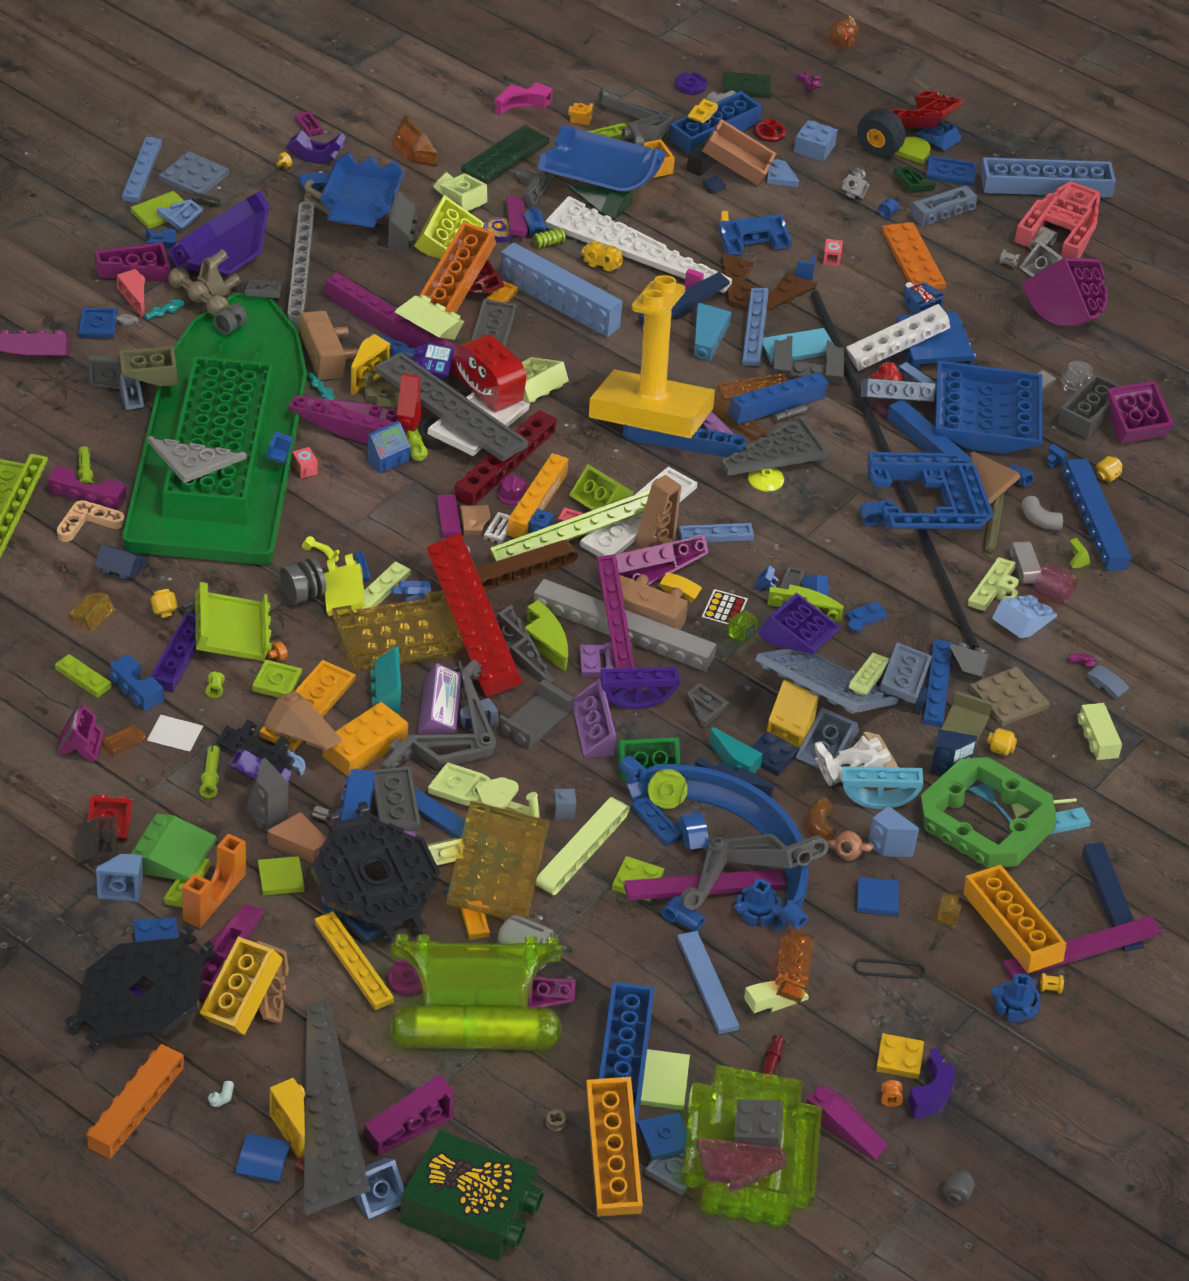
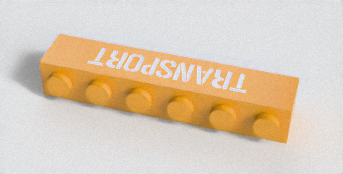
[507,453,569,538]

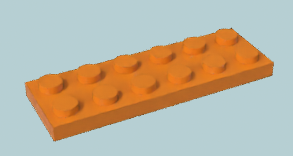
[881,222,946,290]

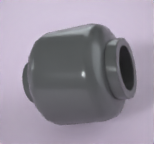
[943,1170,975,1204]

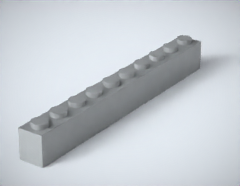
[533,579,716,672]

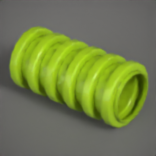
[533,228,565,248]

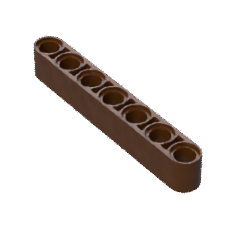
[476,540,578,591]

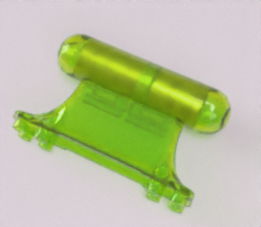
[390,934,563,1051]

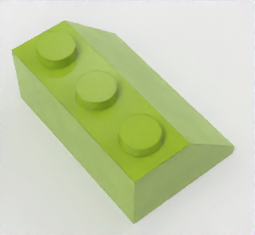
[569,464,634,510]

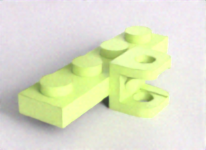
[968,557,1019,611]

